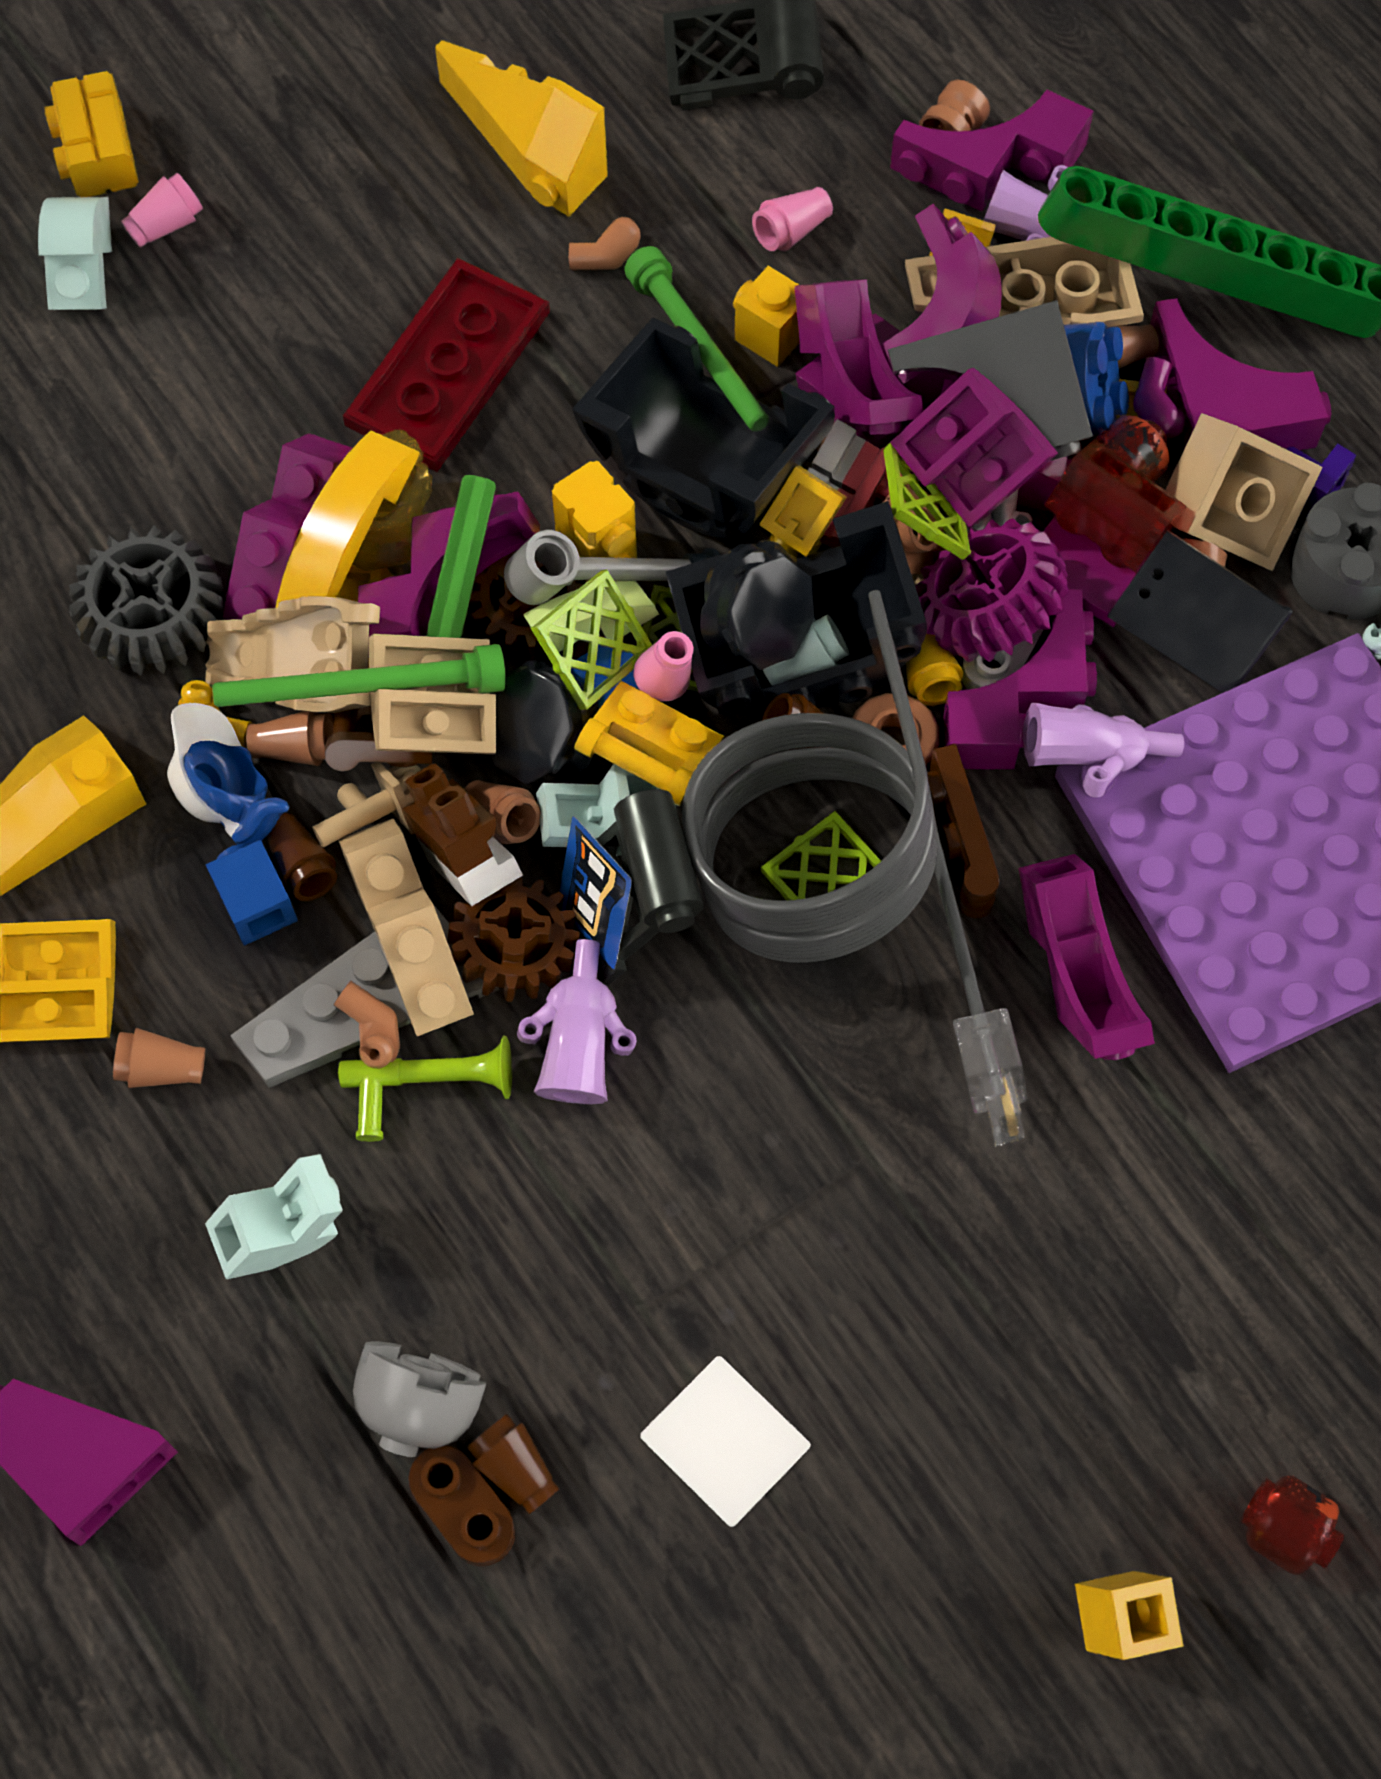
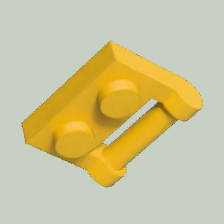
[574,681,724,807]

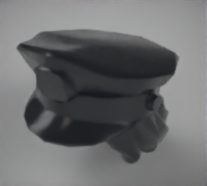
[699,540,814,671]
[491,660,599,785]

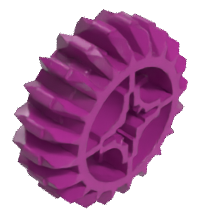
[915,518,1069,663]

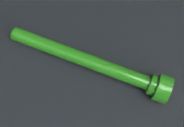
[625,246,769,432]
[212,644,505,707]

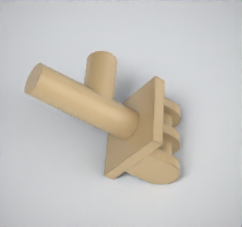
[312,762,421,848]

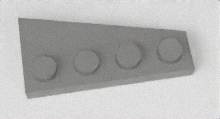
[230,904,499,1088]

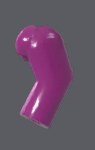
[1133,357,1186,439]

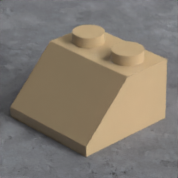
[1152,413,1323,571]

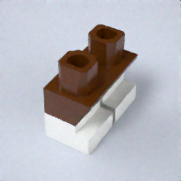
[402,764,523,906]

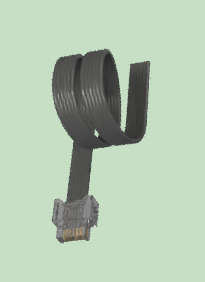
[682,590,1027,1146]

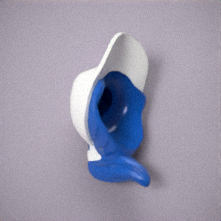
[167,703,289,845]

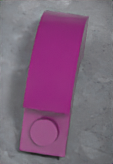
[880,204,1002,410]

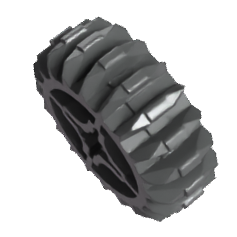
[69,525,225,676]

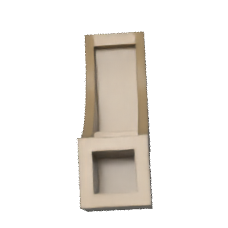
[338,819,474,1037]

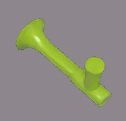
[338,1035,512,1142]

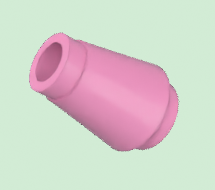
[121,173,203,248]
[752,187,833,251]
[633,631,693,702]

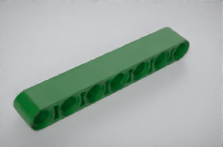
[1038,166,1381,338]

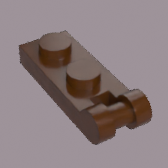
[927,744,1000,918]

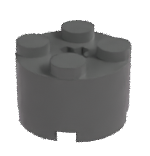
[1291,483,1381,620]

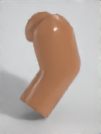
[569,217,641,270]
[334,981,400,1069]

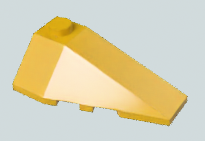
[435,40,608,217]
[0,715,146,896]

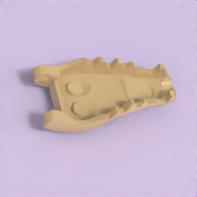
[205,596,380,713]

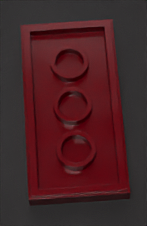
[343,258,550,472]

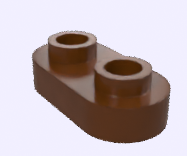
[409,1445,515,1567]

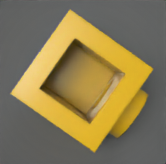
[733,266,799,367]
[1075,1571,1183,1660]

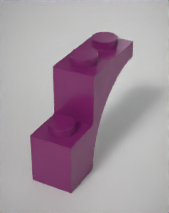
[890,90,1094,211]
[795,279,923,434]
[222,433,353,620]
[358,491,540,658]
[943,589,1097,769]
[1018,854,1155,1060]

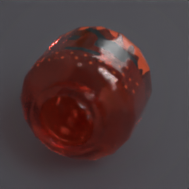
[1085,415,1170,499]
[1240,1475,1345,1575]

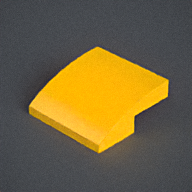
[0,919,116,1043]

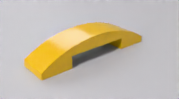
[276,431,420,608]

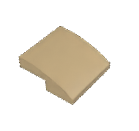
[369,634,496,755]

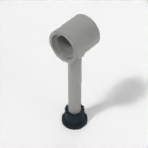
[504,530,720,605]

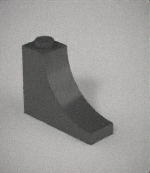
[888,300,1092,461]

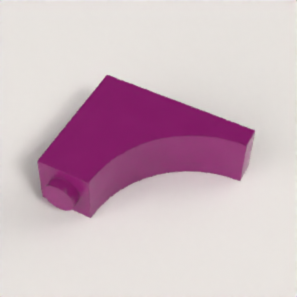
[1150,298,1331,450]

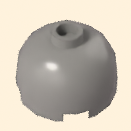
[353,1341,486,1457]

